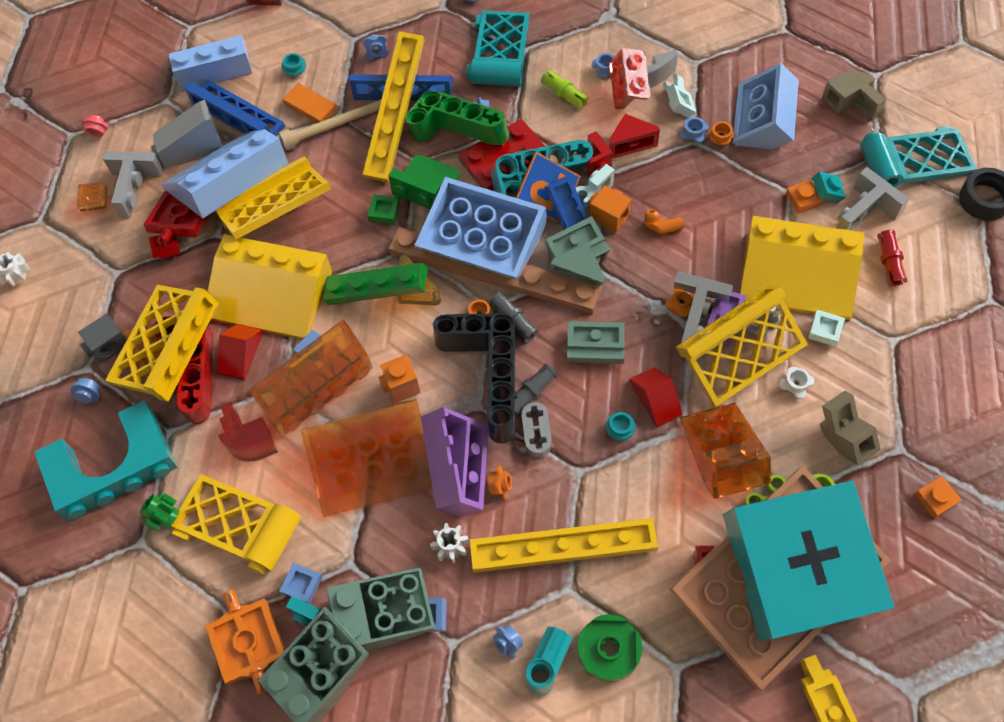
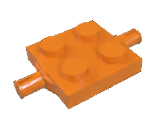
[205,590,285,695]

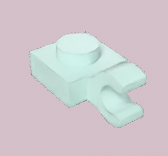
[663,74,696,118]
[576,164,615,208]

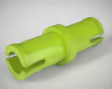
[541,69,589,110]

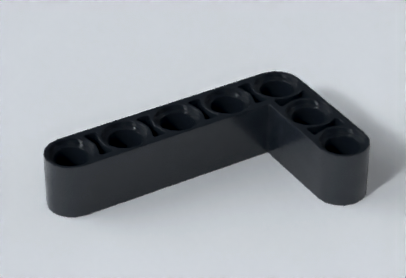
[432,313,515,444]

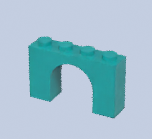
[34,400,178,521]

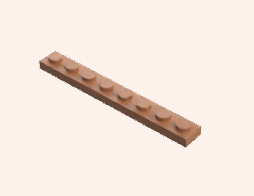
[389,227,602,315]

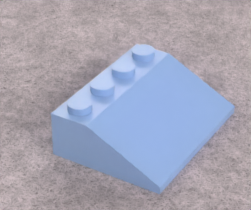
[161,129,288,218]
[415,177,547,280]

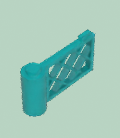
[466,10,530,87]
[860,126,977,188]

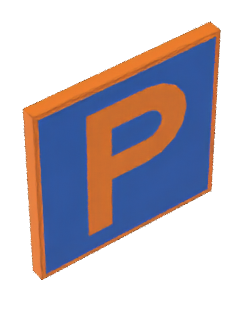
[516,152,581,224]

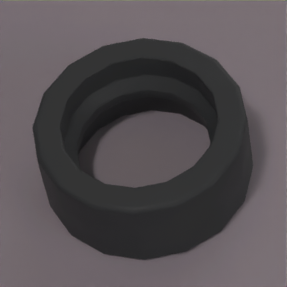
[959,168,1004,220]

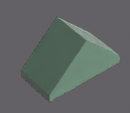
[547,243,605,286]

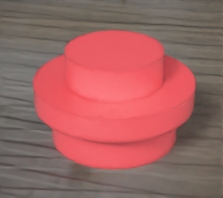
[82,115,108,136]

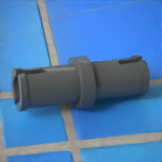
[489,292,538,343]
[515,363,558,416]

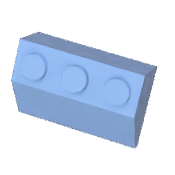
[169,35,252,92]
[733,63,799,150]

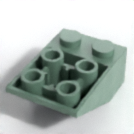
[327,567,435,653]
[258,607,369,722]

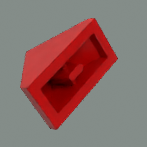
[608,114,660,159]
[217,324,264,380]
[629,367,683,428]

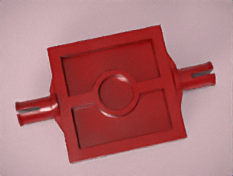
[144,191,210,246]

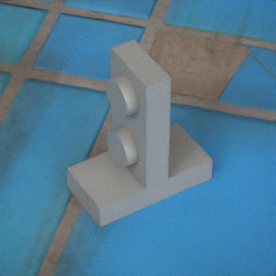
[103,151,163,218]
[837,167,909,231]
[674,271,733,343]

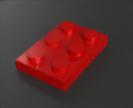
[458,119,550,191]

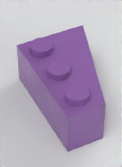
[421,407,488,517]

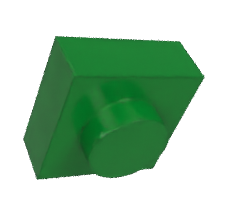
[368,194,400,225]

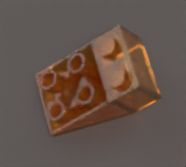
[680,402,771,499]

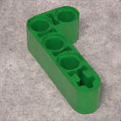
[405,90,509,145]

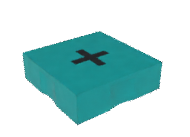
[722,480,895,641]

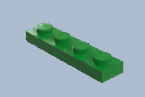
[322,262,428,305]

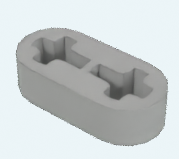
[522,402,551,458]

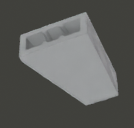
[151,100,222,169]

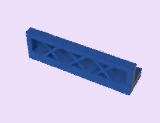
[349,74,453,101]
[185,80,285,136]

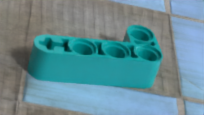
[491,140,593,195]

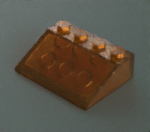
[300,398,432,517]

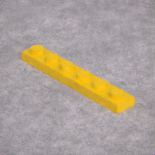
[363,31,425,183]
[470,518,658,573]

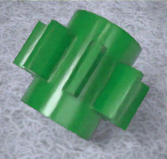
[140,493,179,531]

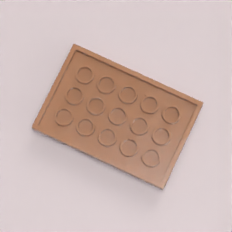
[669,466,891,690]

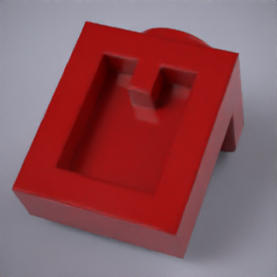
[587,131,613,178]

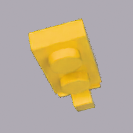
[799,654,857,722]

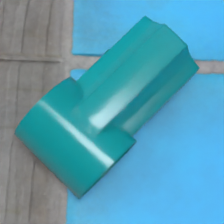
[525,626,573,696]

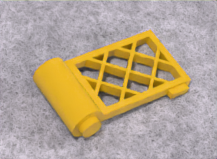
[171,474,302,575]

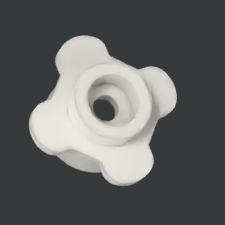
[779,367,814,399]

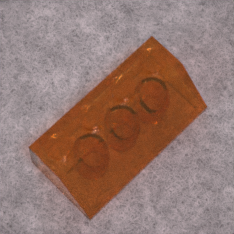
[248,320,373,437]

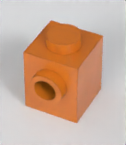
[588,185,632,233]
[378,354,421,403]

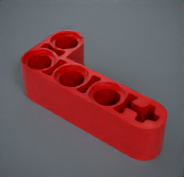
[154,316,214,424]

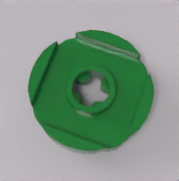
[577,614,642,682]

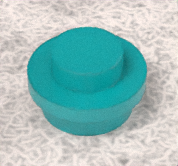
[281,53,306,77]
[606,412,635,441]

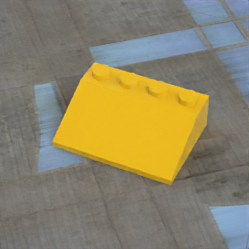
[739,216,864,320]
[208,234,332,340]

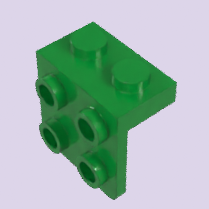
[388,154,460,210]

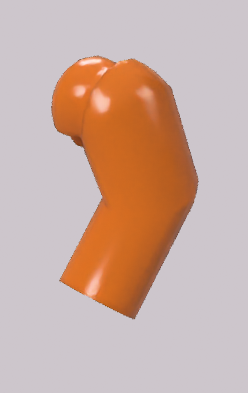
[644,209,684,234]

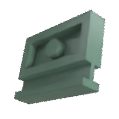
[544,216,611,259]
[567,321,625,364]

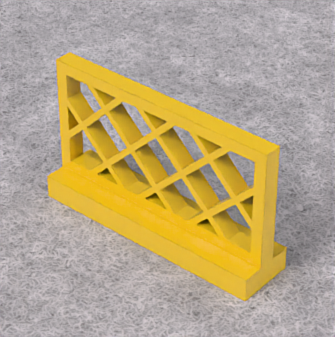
[215,156,331,240]
[105,285,218,402]
[676,286,808,407]

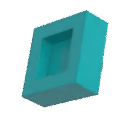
[812,171,846,203]
[286,596,321,627]

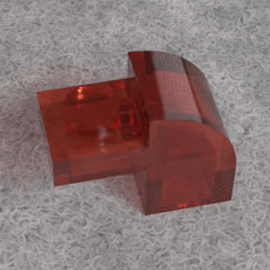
[218,402,278,462]

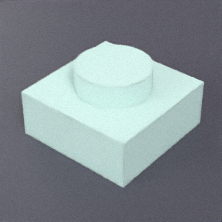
[808,310,845,347]

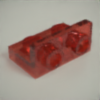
[609,49,651,109]

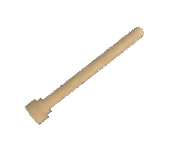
[278,99,382,151]

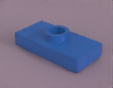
[544,175,588,230]

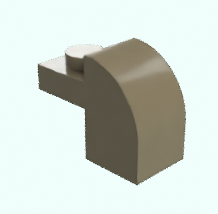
[822,71,886,121]
[820,390,881,465]

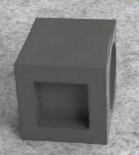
[78,313,127,363]

